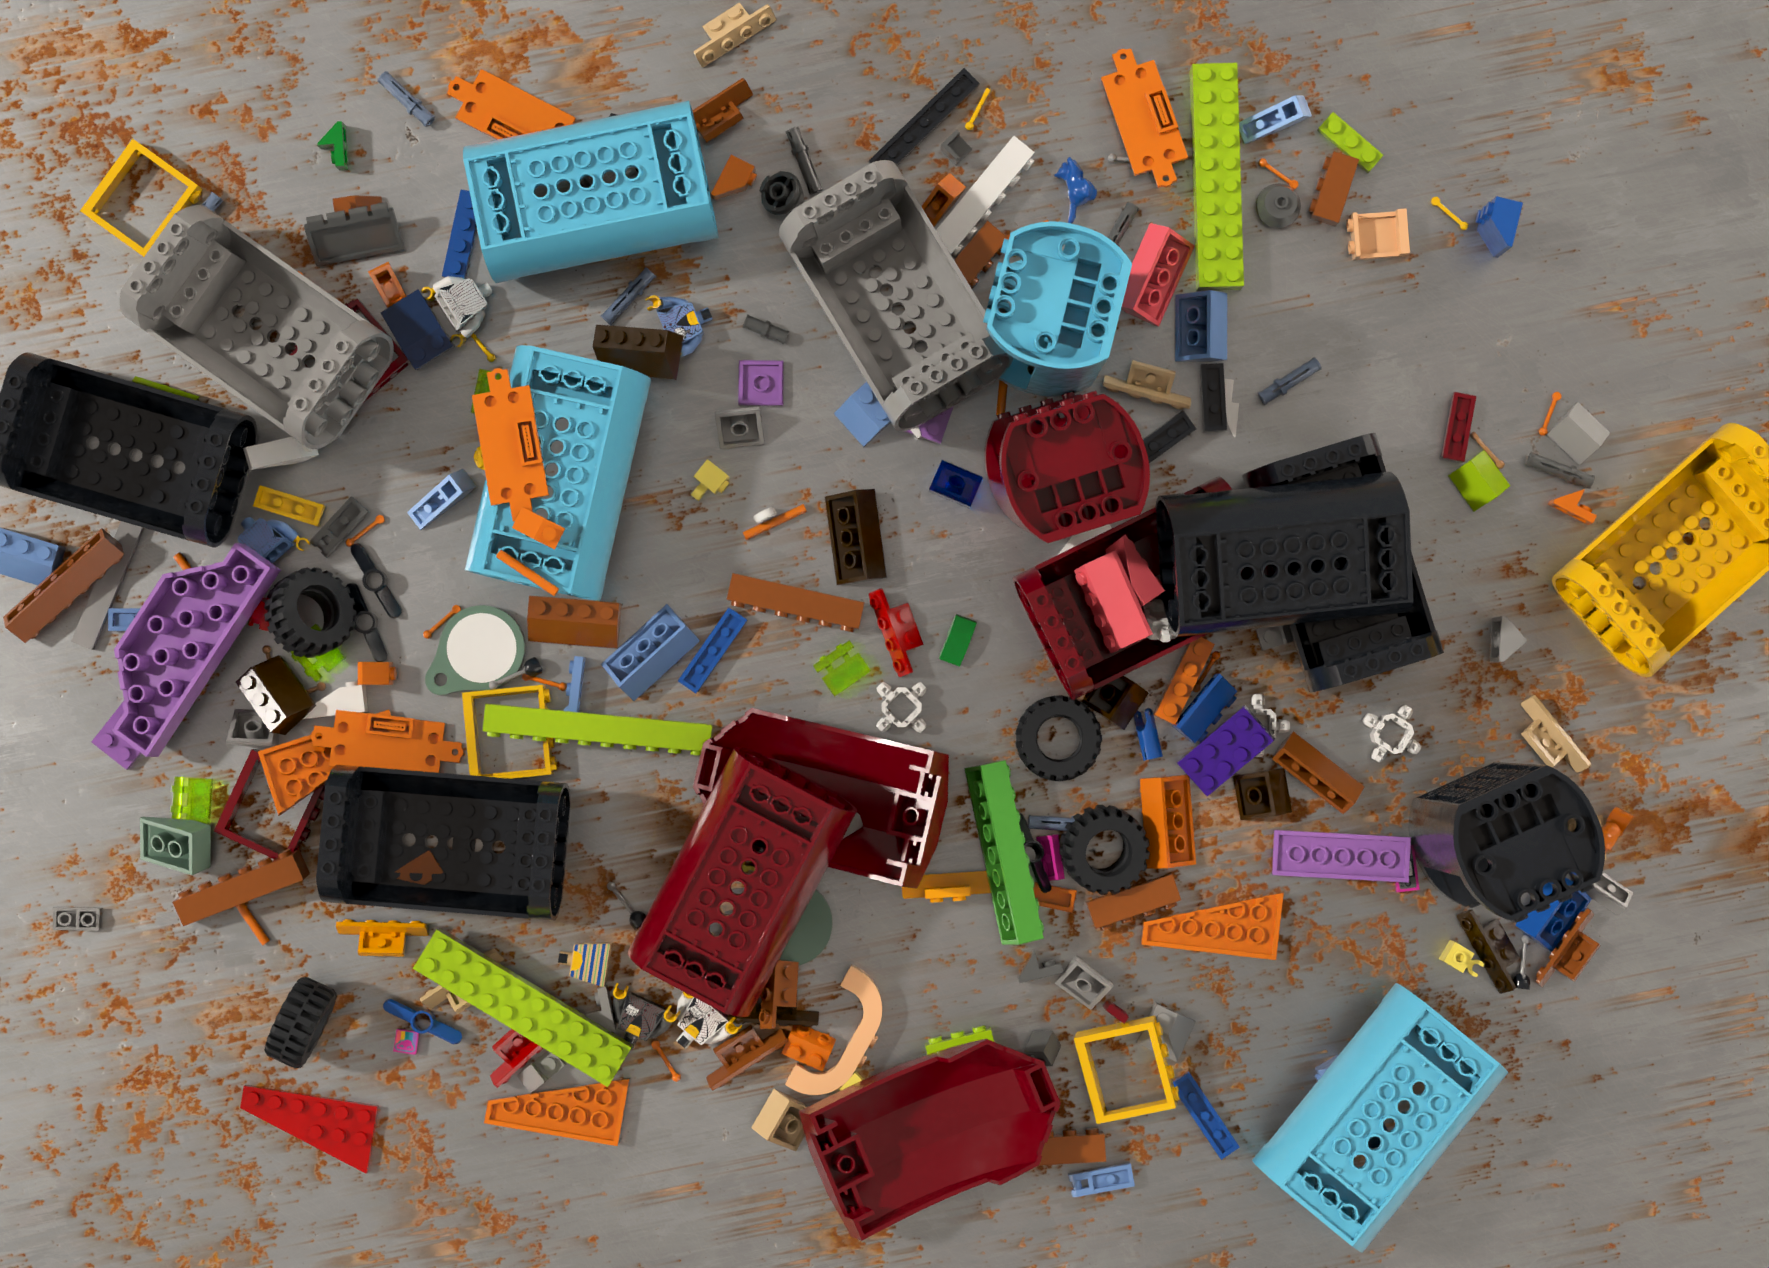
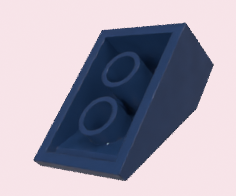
[381,289,455,370]

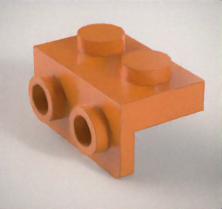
[781,1025,836,1072]

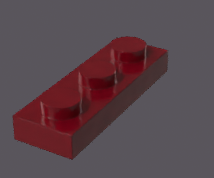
[1441,392,1477,463]

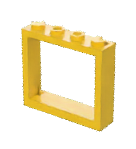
[80,139,203,257]
[462,685,557,779]
[1074,1015,1180,1124]

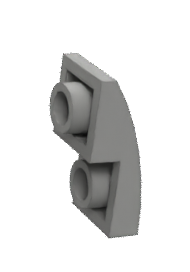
[53,907,100,931]

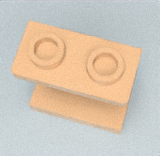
[1346,208,1410,260]

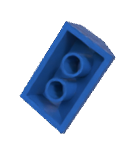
[1475,196,1523,258]
[1172,674,1237,743]
[1515,877,1592,952]

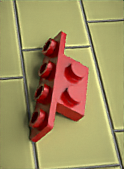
[869,588,924,677]
[490,1029,543,1088]

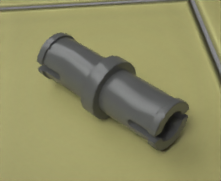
[742,314,789,345]

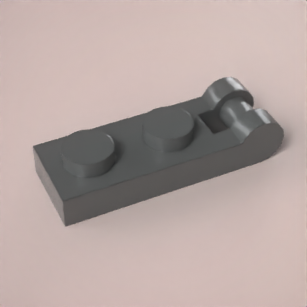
[310,496,369,558]

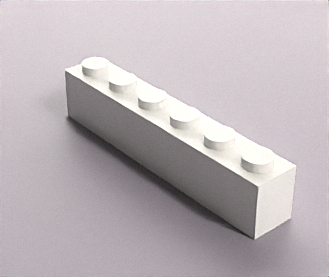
[936,136,1035,257]

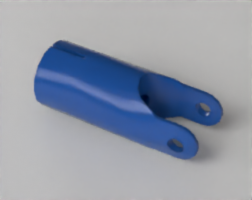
[1134,708,1163,761]

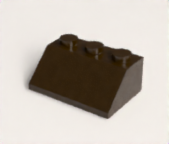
[235,655,317,735]

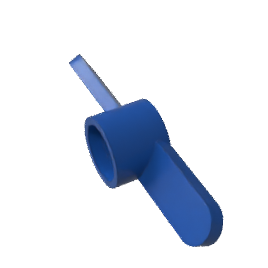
[383,999,462,1044]

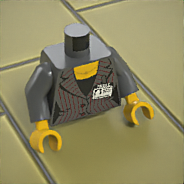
[612,983,680,1049]

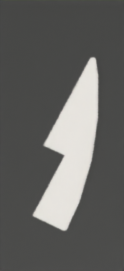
[1224,379,1239,437]

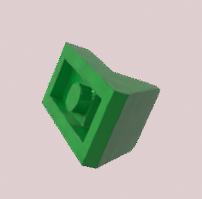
[317,121,348,171]

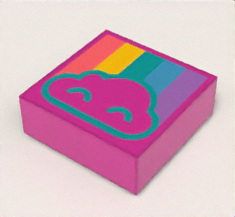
[393,1028,420,1055]

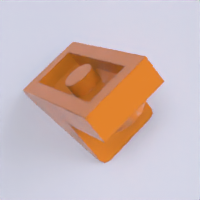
[368,262,406,308]
[1548,489,1597,525]

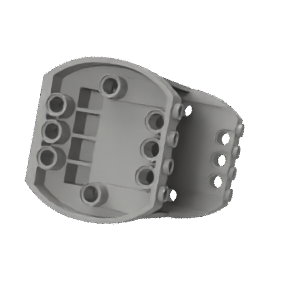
[779,160,1013,431]
[120,205,394,449]

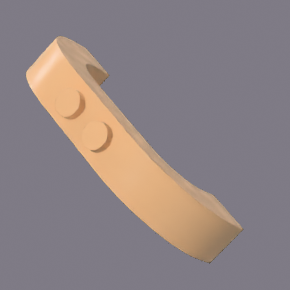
[785,964,882,1095]

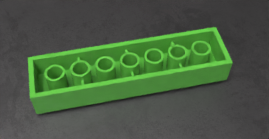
[964,760,1044,945]

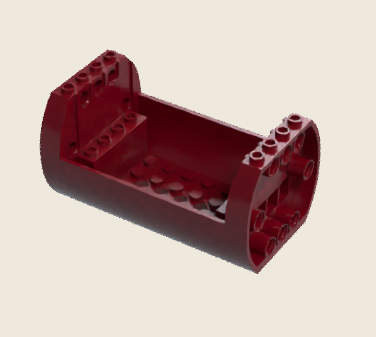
[984,391,1150,543]
[1012,476,1274,700]
[627,746,857,1017]

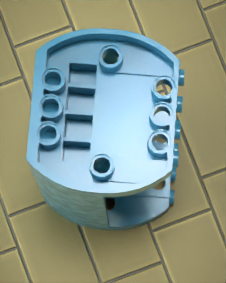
[463,101,718,283]
[983,221,1132,397]
[465,345,651,602]
[1252,983,1508,1253]

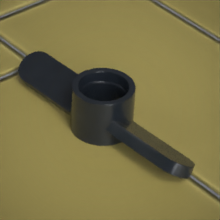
[350,543,401,618]
[346,583,387,662]
[1019,813,1051,893]

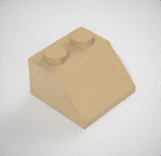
[751,1089,809,1152]

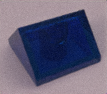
[929,460,983,509]

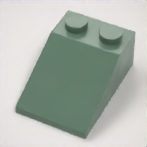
[140,816,211,876]

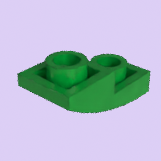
[939,614,977,667]

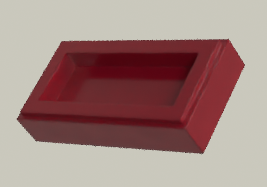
[1103,999,1129,1024]

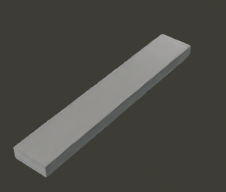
[71,521,144,650]

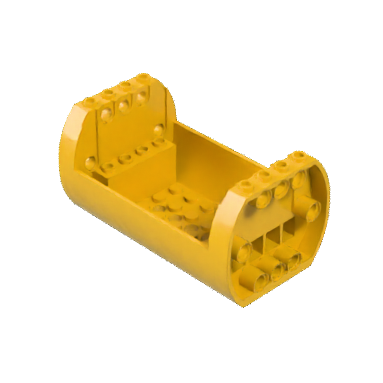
[1552,423,1769,677]

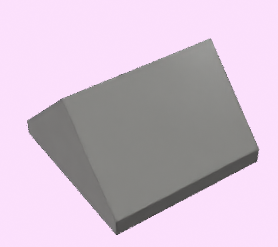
[1546,402,1610,465]
[715,407,764,449]
[1490,616,1528,663]
[226,709,279,746]
[1055,955,1114,1010]

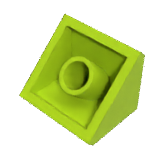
[1448,450,1510,512]

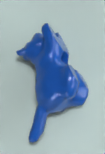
[1054,157,1097,224]

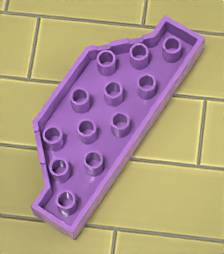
[112,543,281,757]

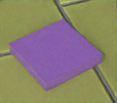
[738,360,784,406]

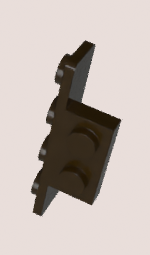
[1456,909,1520,994]
[728,990,819,1027]

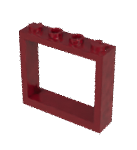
[290,298,411,403]
[214,749,326,859]

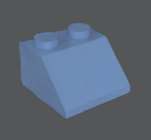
[834,382,891,447]

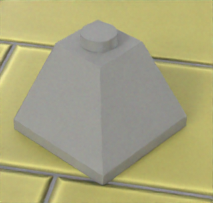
[1136,1002,1196,1062]

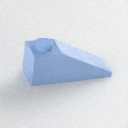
[1239,95,1312,144]
[407,469,477,530]

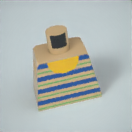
[558,942,612,987]

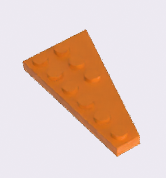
[258,709,391,816]
[1141,892,1283,960]
[484,1078,630,1146]

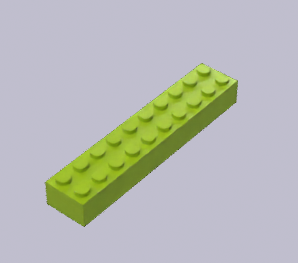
[1190,63,1244,291]
[413,928,633,1087]

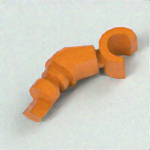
[1601,807,1635,854]

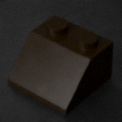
[1081,676,1149,730]
[1233,768,1292,820]

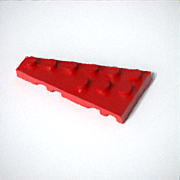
[240,1085,379,1174]

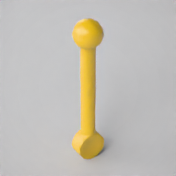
[965,88,991,130]
[1431,196,1469,230]
[471,333,496,362]

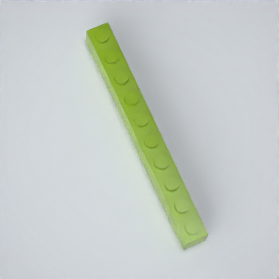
[483,703,712,756]

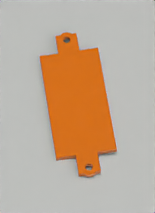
[1101,48,1188,188]
[447,69,576,140]
[472,368,549,522]
[310,710,463,773]

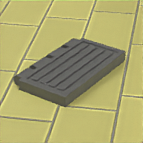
[304,202,404,266]

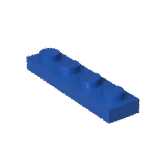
[442,189,477,279]
[678,608,748,694]
[1173,1071,1240,1160]

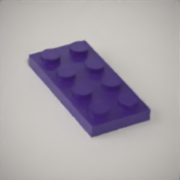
[1177,705,1275,796]

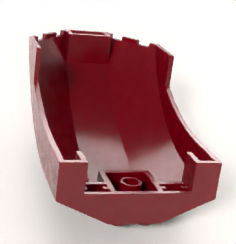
[693,708,949,889]
[799,1039,1061,1241]

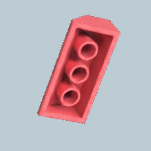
[1121,223,1195,327]
[1074,550,1153,653]

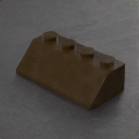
[592,325,684,380]
[825,489,887,585]

